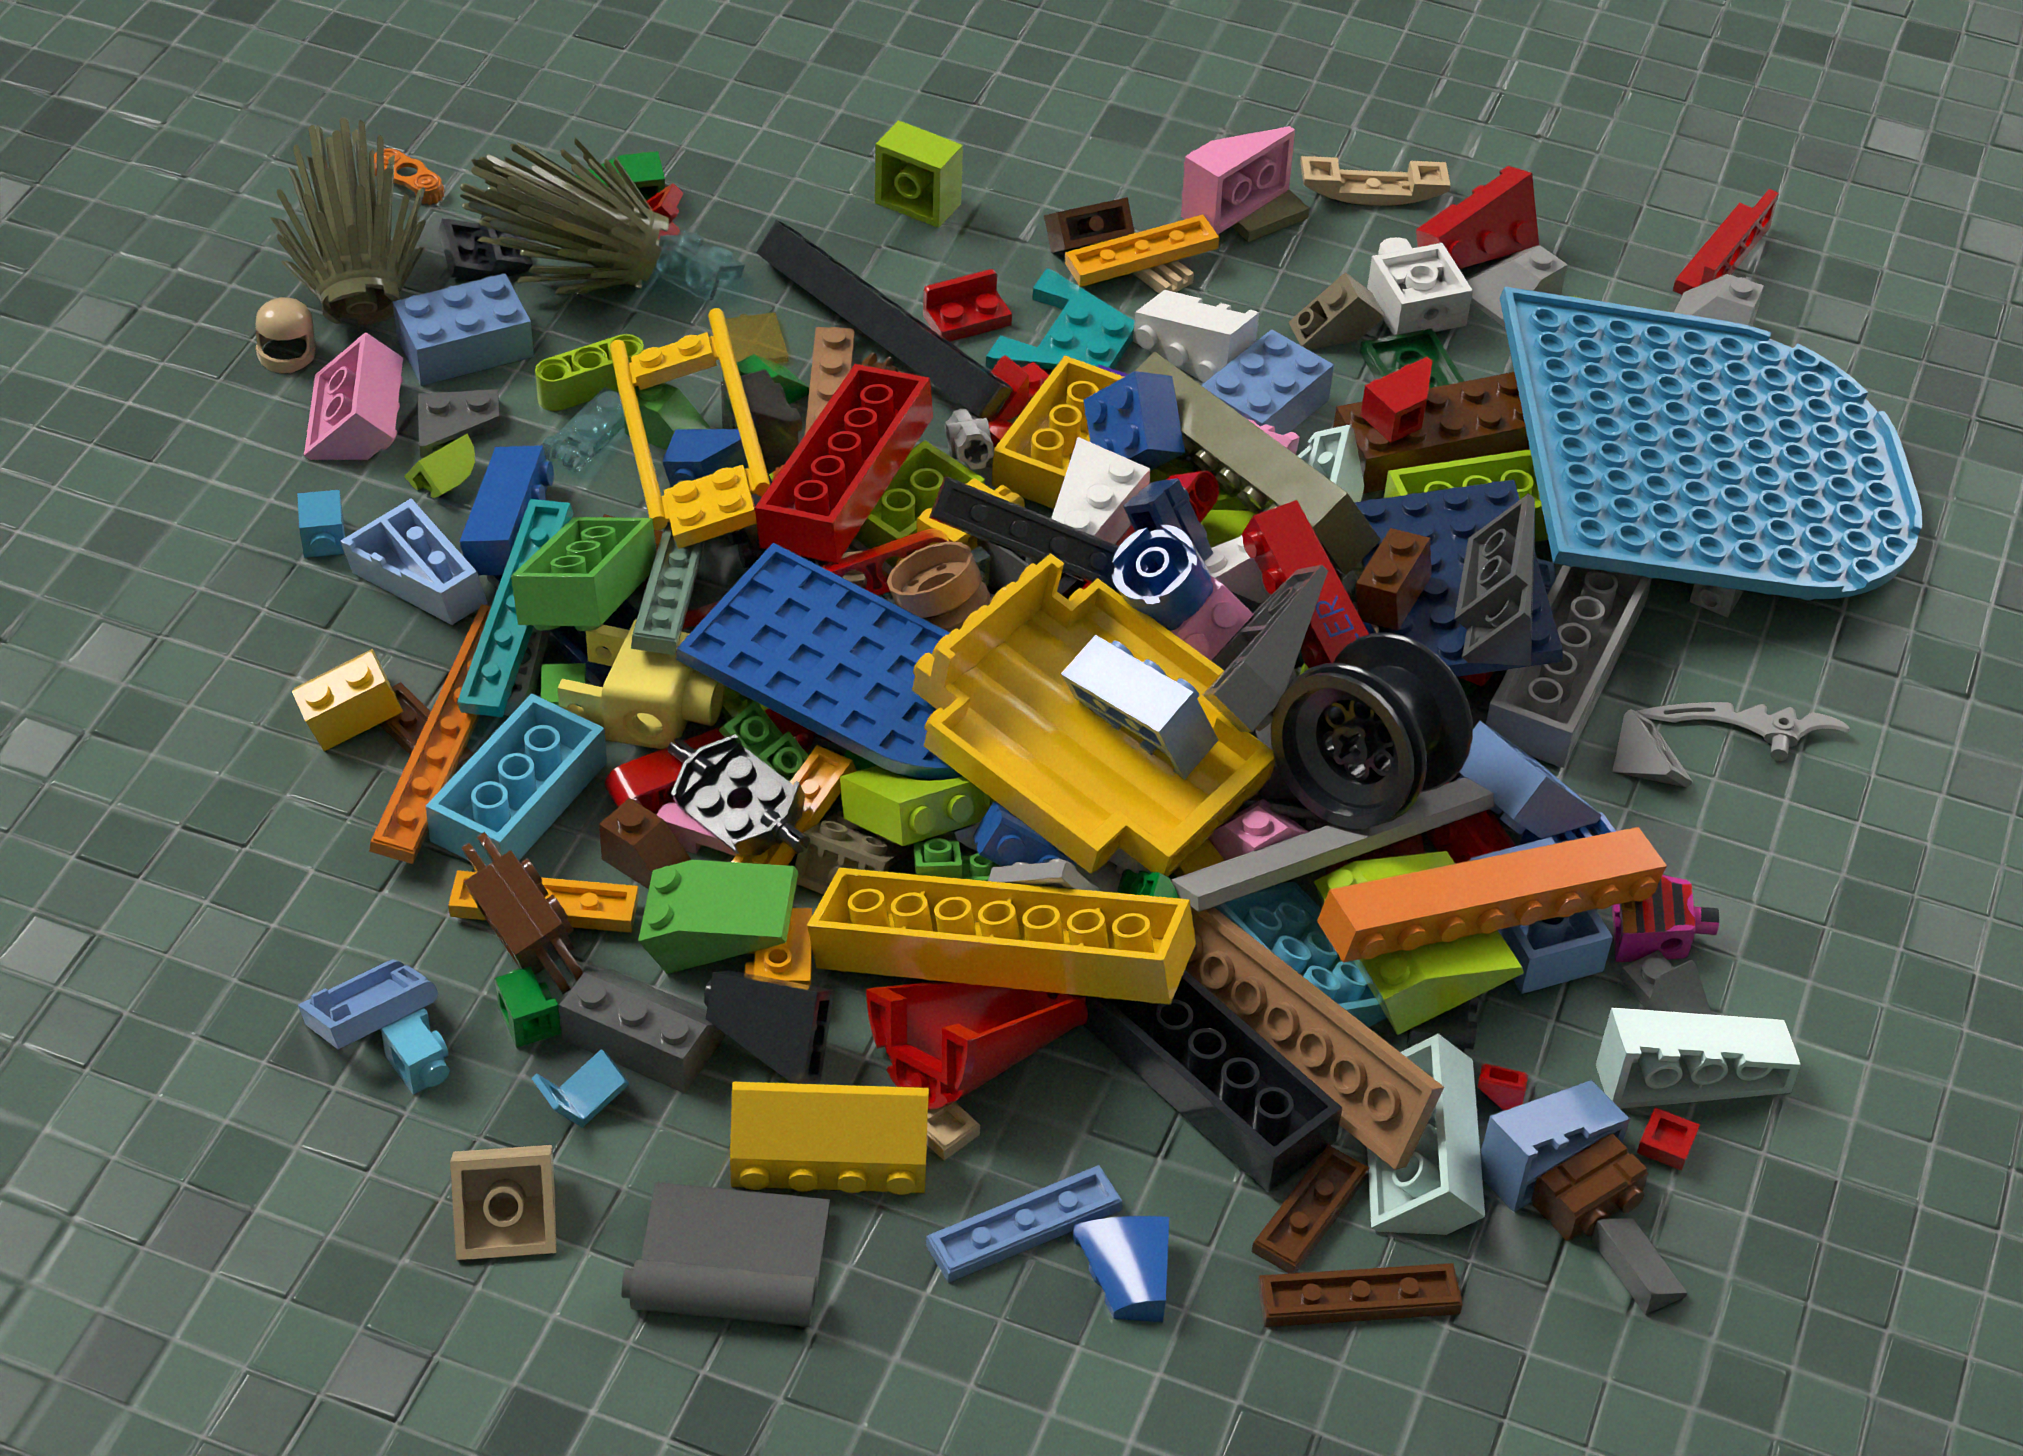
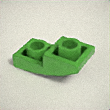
[719,701,809,782]
[913,838,1002,881]

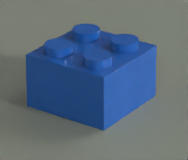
[1084,371,1185,471]

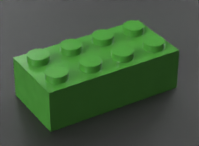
[511,517,657,631]

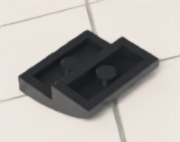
[438,215,533,280]

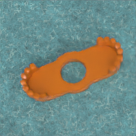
[374,148,444,205]

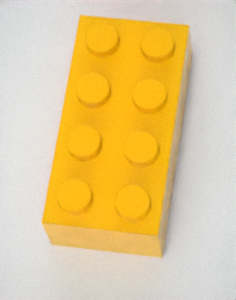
[992,355,1124,509]

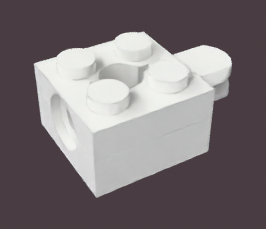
[1367,237,1473,335]

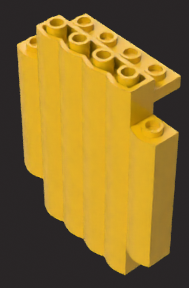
[912,553,1276,877]

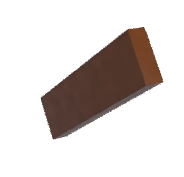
[1257,1263,1463,1327]

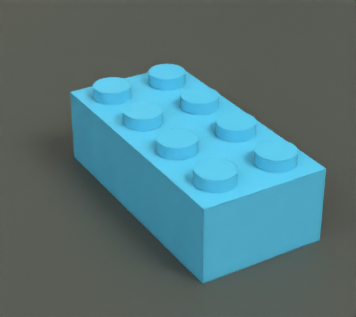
[425,693,607,866]

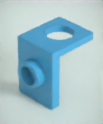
[531,1050,629,1128]

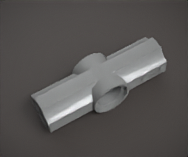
[945,409,994,470]

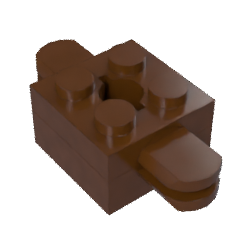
[461,832,583,995]

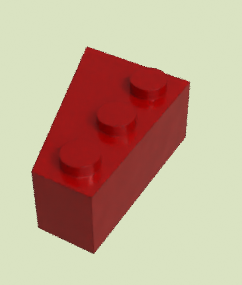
[1416,166,1539,269]

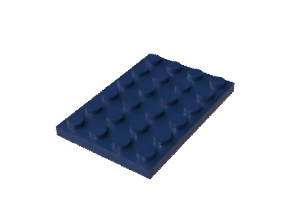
[1354,480,1563,677]

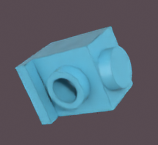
[381,1007,449,1095]

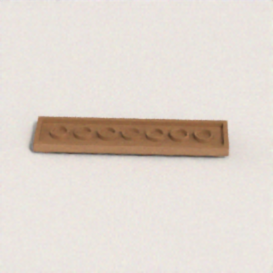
[1171,881,1444,1170]

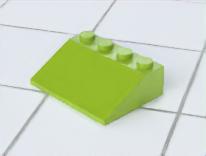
[1313,851,1524,1035]

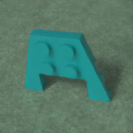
[985,268,1135,370]

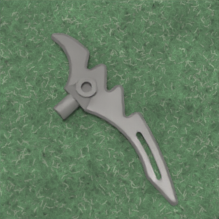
[1636,702,1850,761]

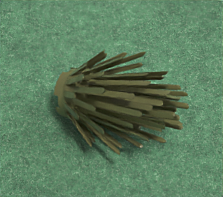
[270,117,427,326]
[460,137,669,295]

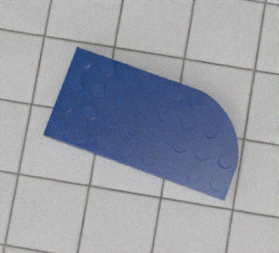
[676,543,962,780]

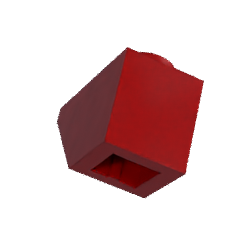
[1360,357,1432,443]

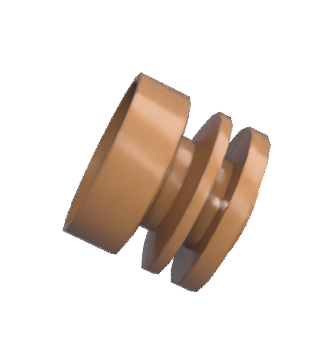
[887,542,992,632]

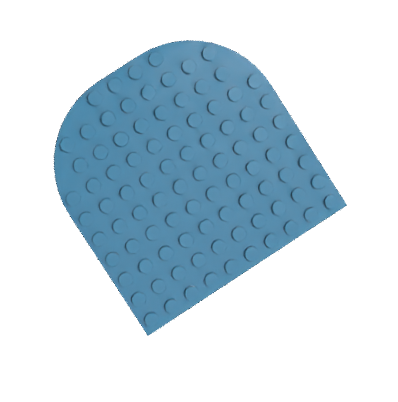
[1499,286,1922,600]

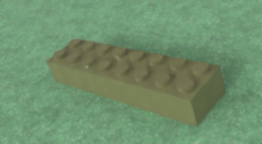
[1135,351,1381,575]

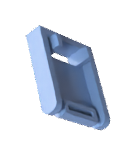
[298,959,438,1049]

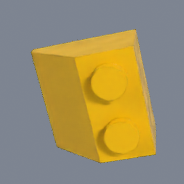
[292,649,403,751]

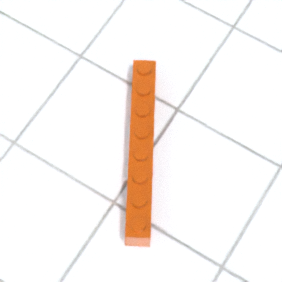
[1317,827,1667,963]

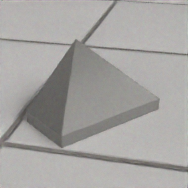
[1612,709,1693,788]

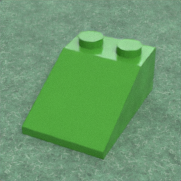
[638,860,798,974]

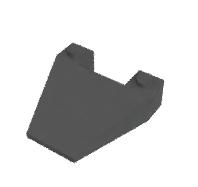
[1203,565,1328,732]

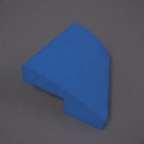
[1073,1216,1169,1322]

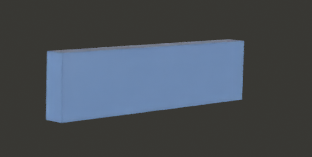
[926,1165,1122,1283]

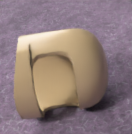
[256,297,316,374]

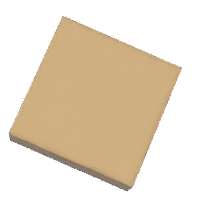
[927,1102,980,1160]

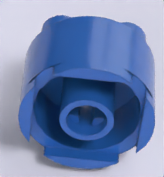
[1112,525,1214,631]

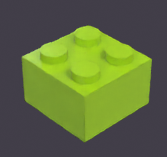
[875,120,963,228]

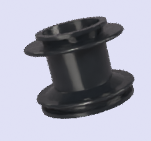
[1271,633,1473,829]

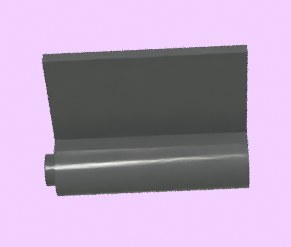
[621,1182,830,1328]

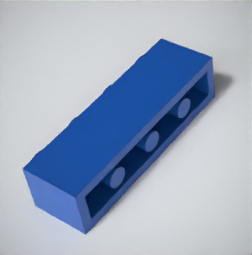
[459,445,554,576]

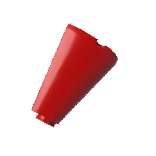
[866,981,1088,1109]

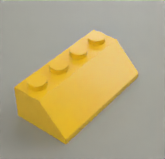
[730,1082,929,1195]

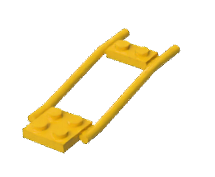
[610,308,770,549]

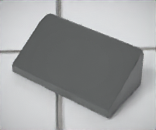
[1591,1218,1687,1315]

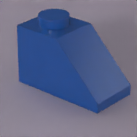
[662,429,749,487]

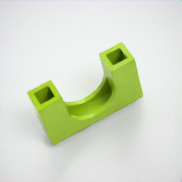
[840,765,995,846]

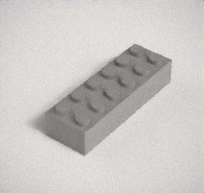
[1486,565,1652,768]

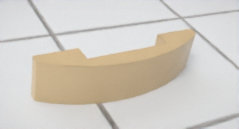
[1300,156,1451,206]

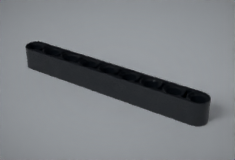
[756,220,1013,422]

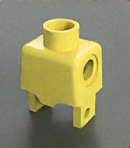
[558,619,725,749]

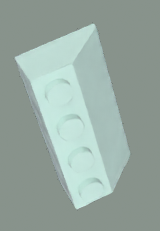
[1367,1034,1485,1235]

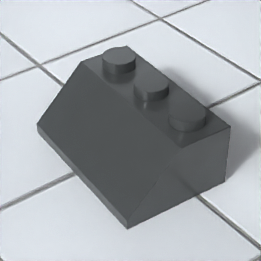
[559,969,727,1093]

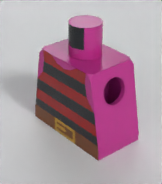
[1612,875,1719,962]

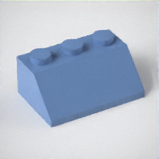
[1457,721,1602,839]

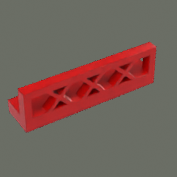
[1673,189,1779,295]

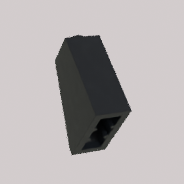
[704,971,835,1084]

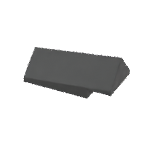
[1454,494,1535,666]

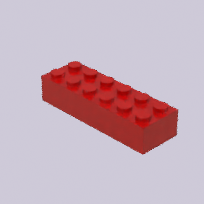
[755,364,933,563]

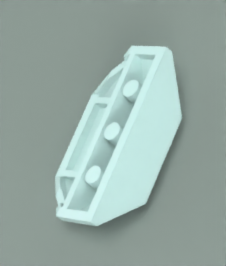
[1298,425,1364,502]

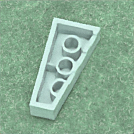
[1596,1008,1801,1109]

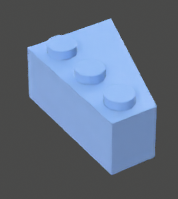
[340,498,487,625]

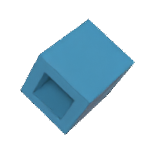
[297,490,345,558]

